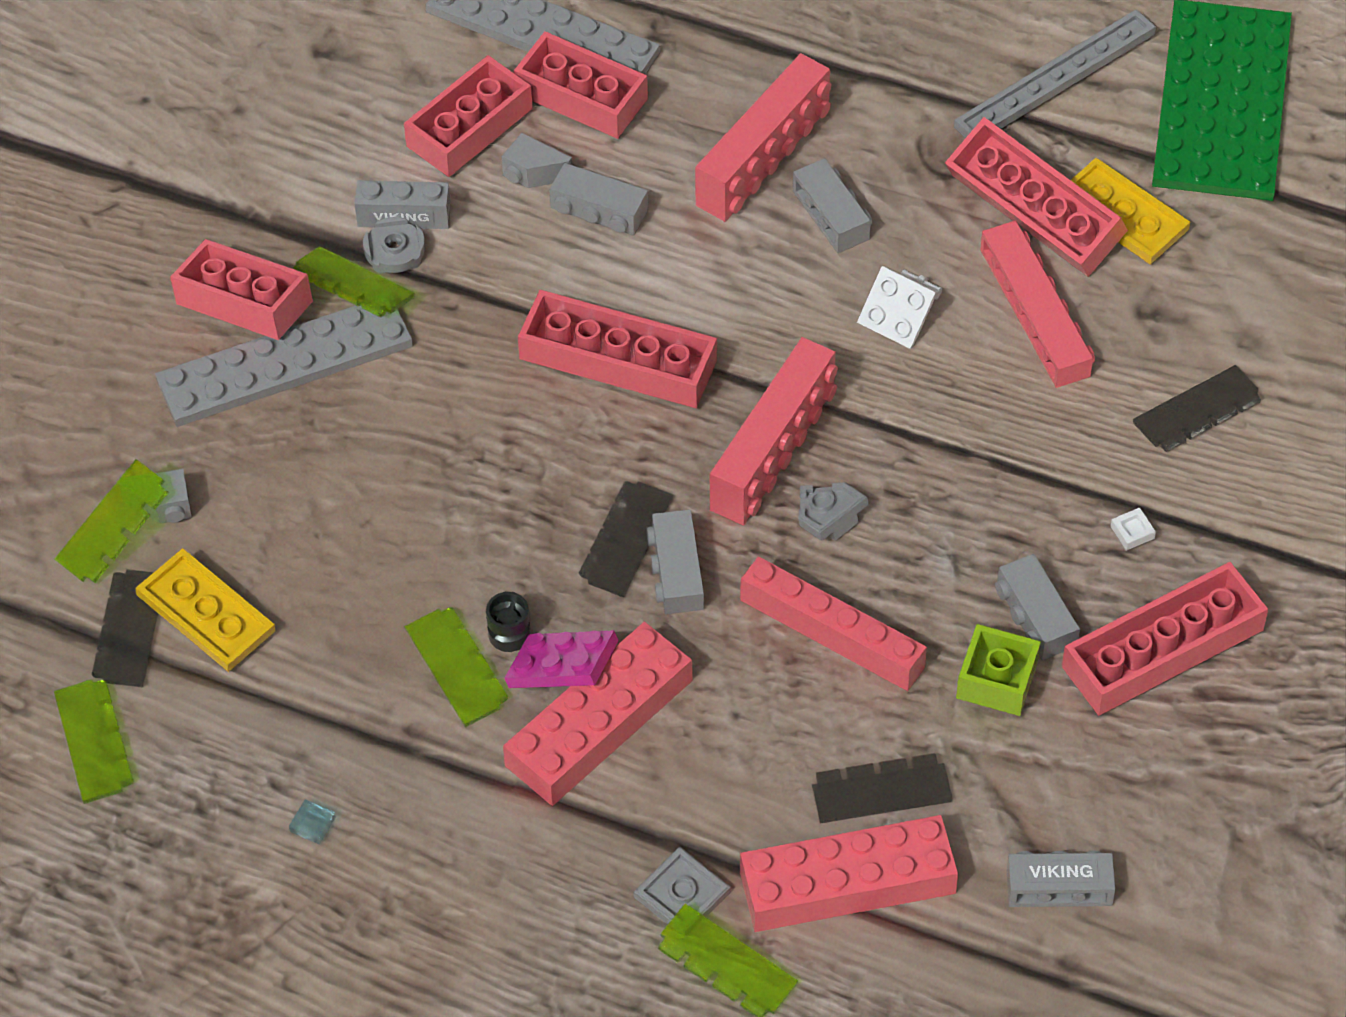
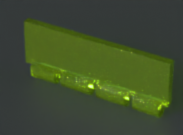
[293,246,415,317]
[54,459,169,584]
[404,607,508,727]
[54,679,134,804]
[658,903,798,1017]

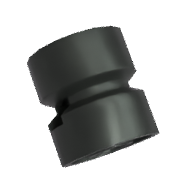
[486,591,531,652]

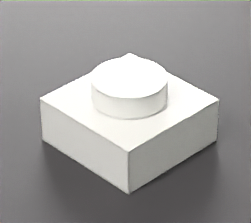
[1110,508,1156,551]

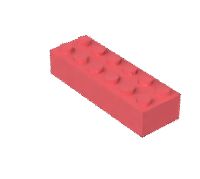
[695,53,831,222]
[945,117,1128,277]
[518,290,717,409]
[710,337,838,526]
[1062,562,1268,716]
[503,621,693,806]
[740,815,958,932]

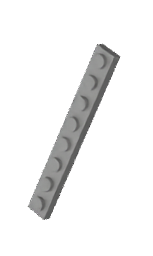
[954,9,1156,138]

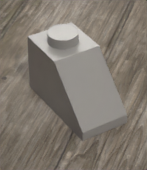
[501,133,572,188]
[119,469,192,523]

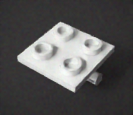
[857,266,942,349]

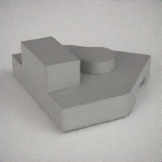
[798,482,869,541]

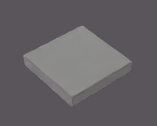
[634,847,731,938]

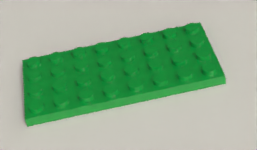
[1152,0,1292,201]

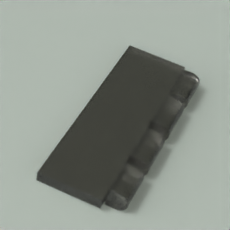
[1133,365,1261,452]
[579,481,673,598]
[92,569,158,688]
[812,753,953,824]

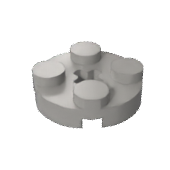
[363,217,425,273]

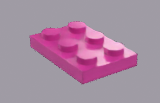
[504,630,619,688]

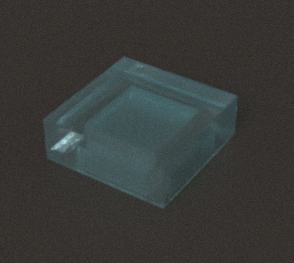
[289,799,336,844]

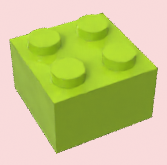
[956,624,1041,716]

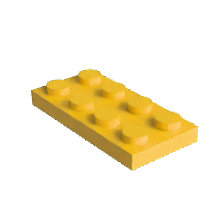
[1071,158,1190,265]
[135,548,275,672]

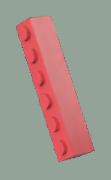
[980,220,1095,388]
[740,556,927,691]

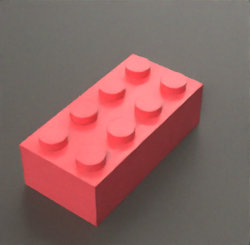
[514,31,648,139]
[404,55,533,177]
[170,239,313,340]

